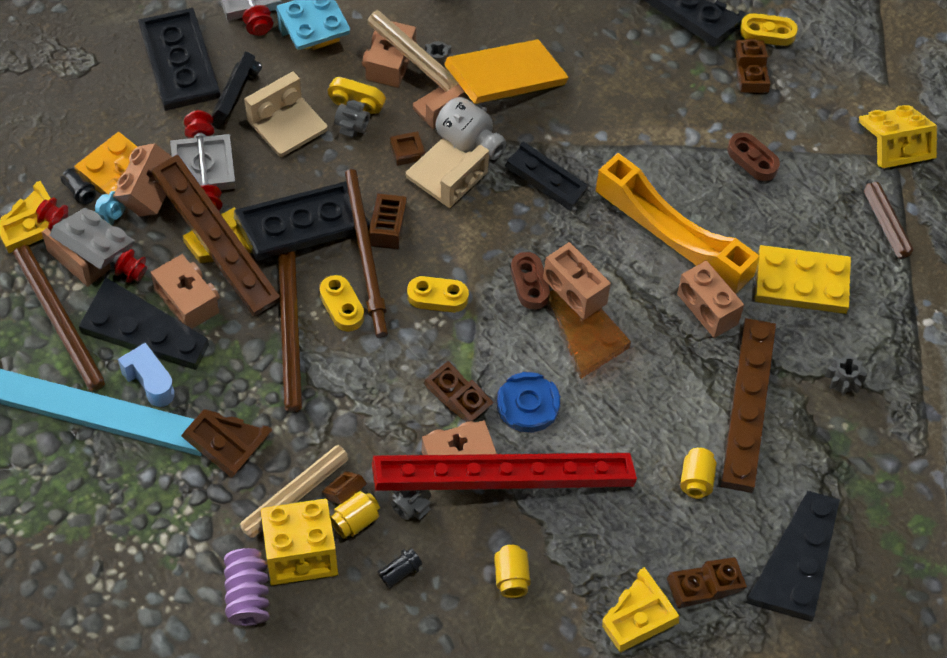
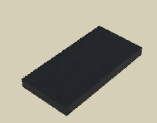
[138,8,221,111]
[234,181,370,261]

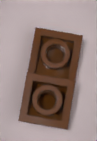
[735,39,770,93]
[423,361,494,422]
[667,557,747,608]

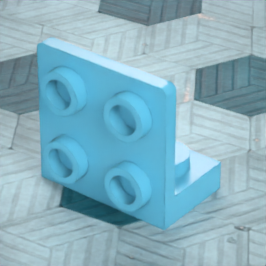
[277,0,350,50]

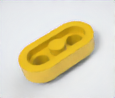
[740,13,798,46]
[327,77,386,114]
[320,275,364,332]
[407,276,469,313]

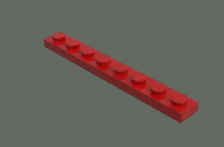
[372,453,637,491]

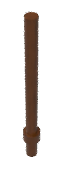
[345,169,388,338]

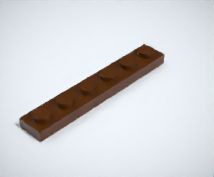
[152,154,280,317]
[720,318,776,493]

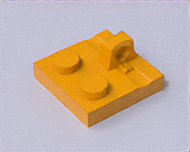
[74,131,138,195]

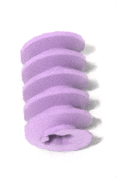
[224,548,270,626]

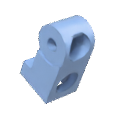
[118,343,175,407]

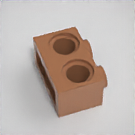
[543,242,611,320]
[677,260,744,338]

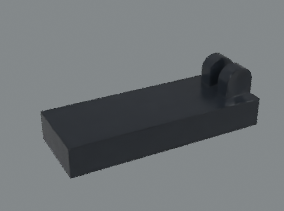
[211,51,262,128]
[505,141,589,211]

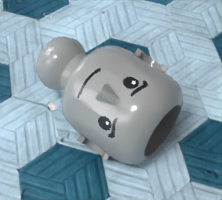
[435,97,506,160]

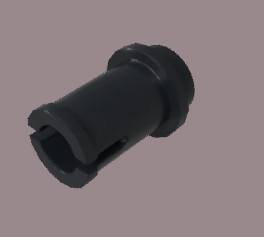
[61,168,96,204]
[377,548,423,589]

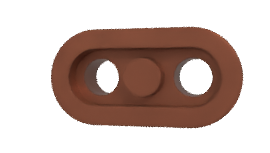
[728,132,780,181]
[511,252,550,309]

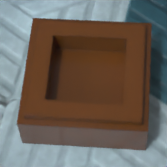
[390,131,425,166]
[322,471,367,504]

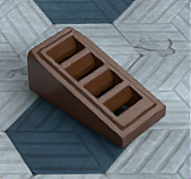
[369,193,407,249]

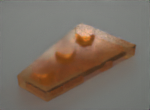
[549,289,631,379]

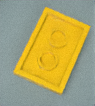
[755,245,851,314]

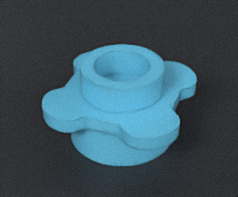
[95,191,125,225]

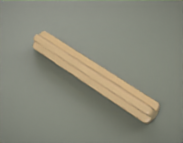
[367,10,459,91]
[240,445,348,538]

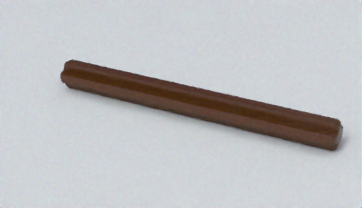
[14,245,105,392]
[278,251,302,412]

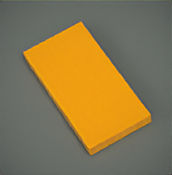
[444,39,569,104]

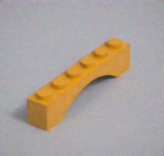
[596,153,760,294]

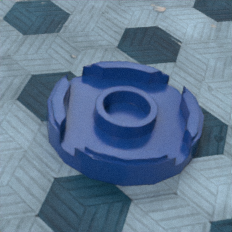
[497,372,560,433]

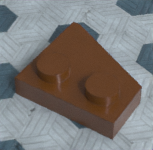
[181,409,272,478]

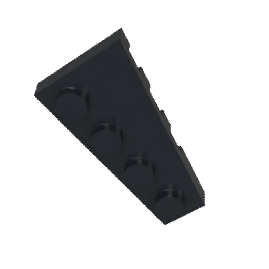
[644,0,748,47]
[79,277,209,370]
[746,491,840,622]

